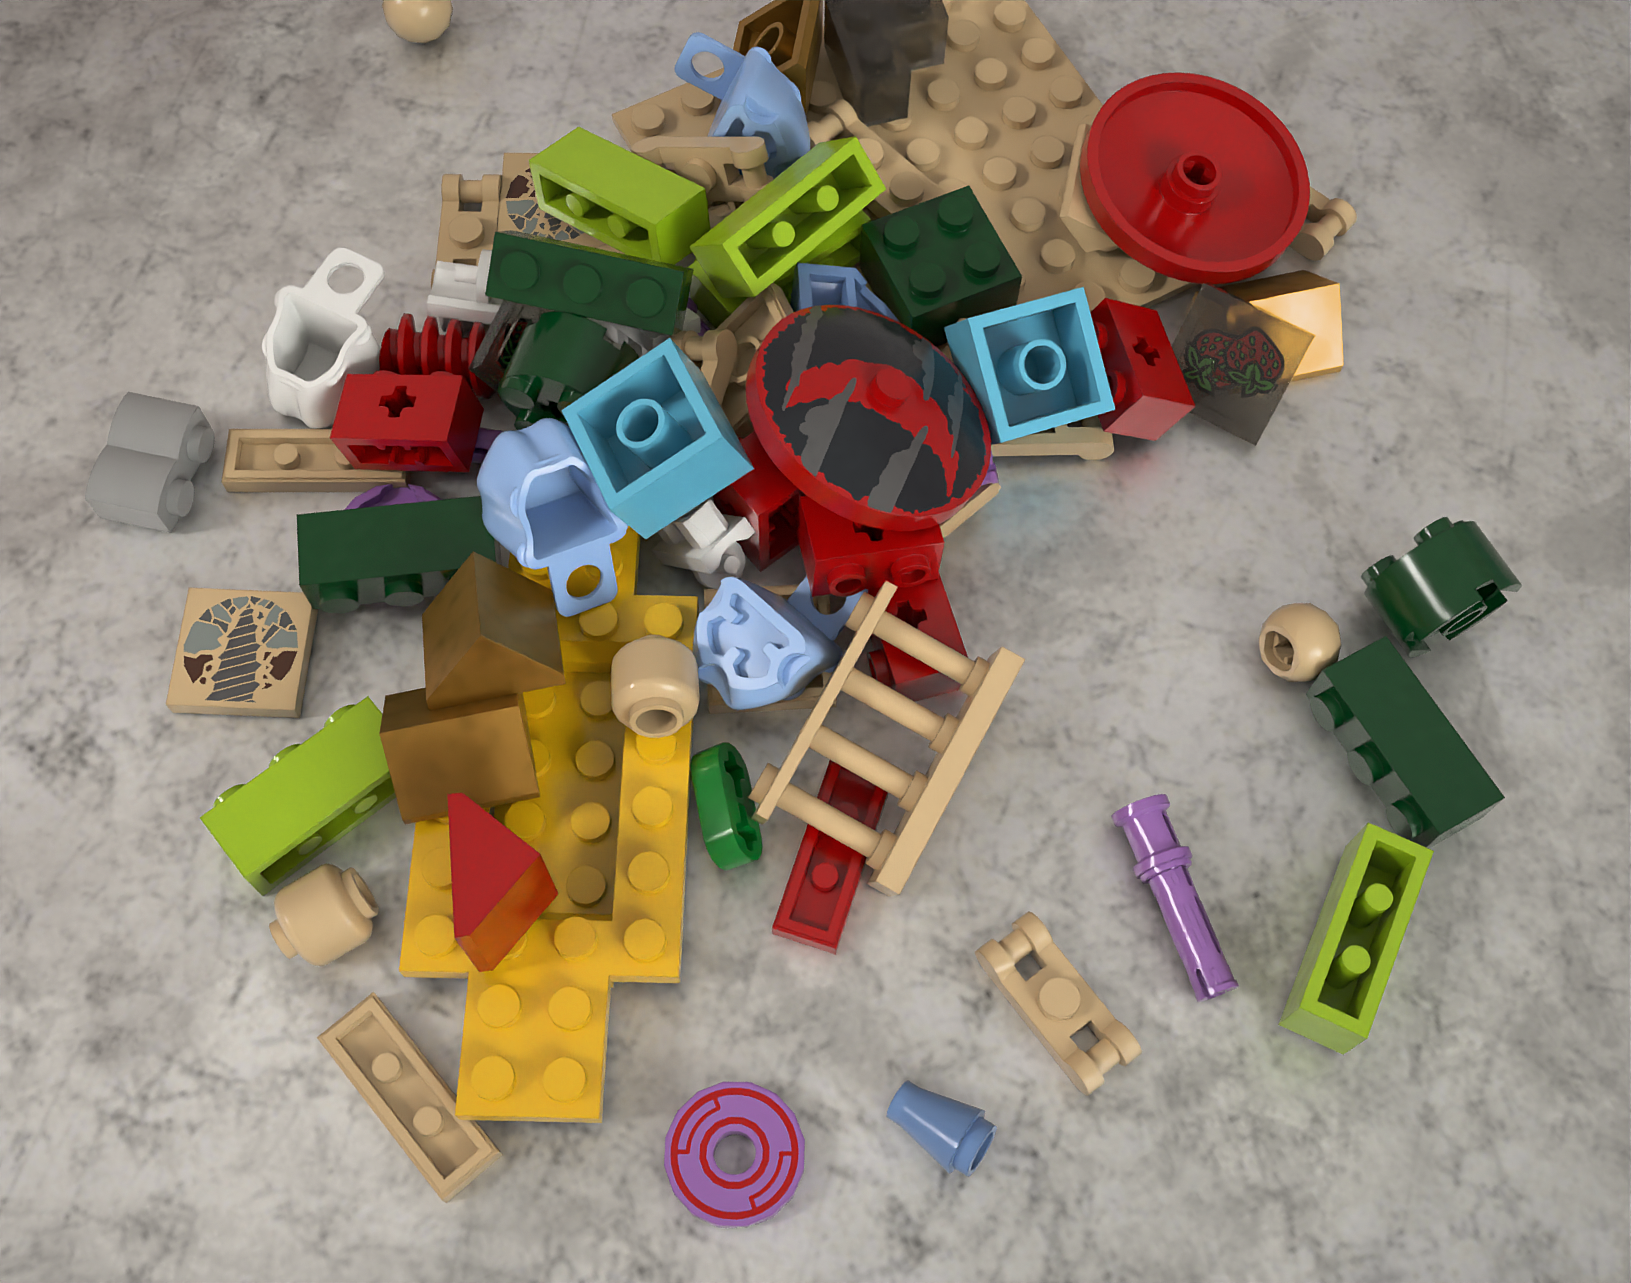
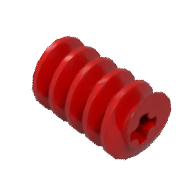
[379,313,506,401]

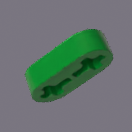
[690,742,763,871]

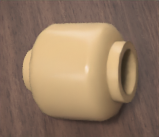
[611,635,700,738]
[269,863,379,966]

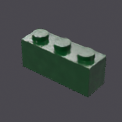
[485,230,694,336]
[297,496,502,613]
[1306,636,1505,849]

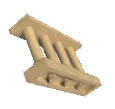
[748,581,1025,897]

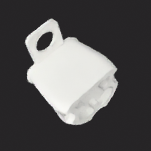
[262,247,385,429]

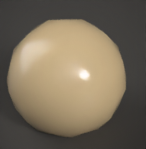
[382,0,453,44]
[1259,603,1341,682]

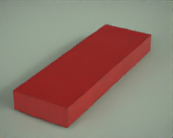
[772,760,889,955]

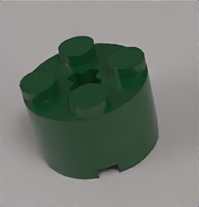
[498,311,640,430]
[1361,517,1522,658]

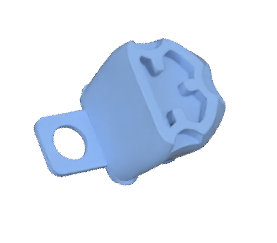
[674,32,811,179]
[477,418,628,617]
[693,576,868,710]

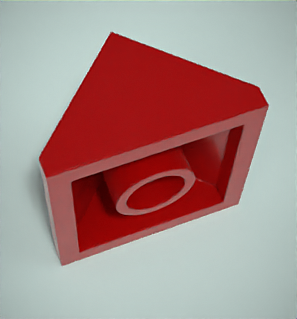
[447,792,559,972]

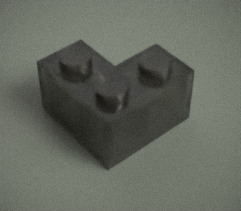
[824,0,949,127]

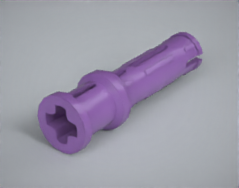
[1111,794,1239,1002]

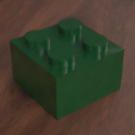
[859,185,1022,347]

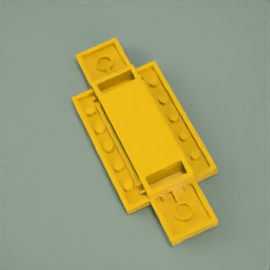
[399,526,699,1123]

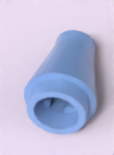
[886,1080,997,1177]

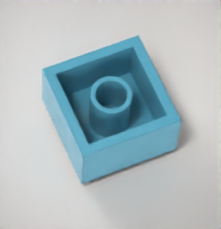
[944,287,1115,445]
[561,338,754,539]

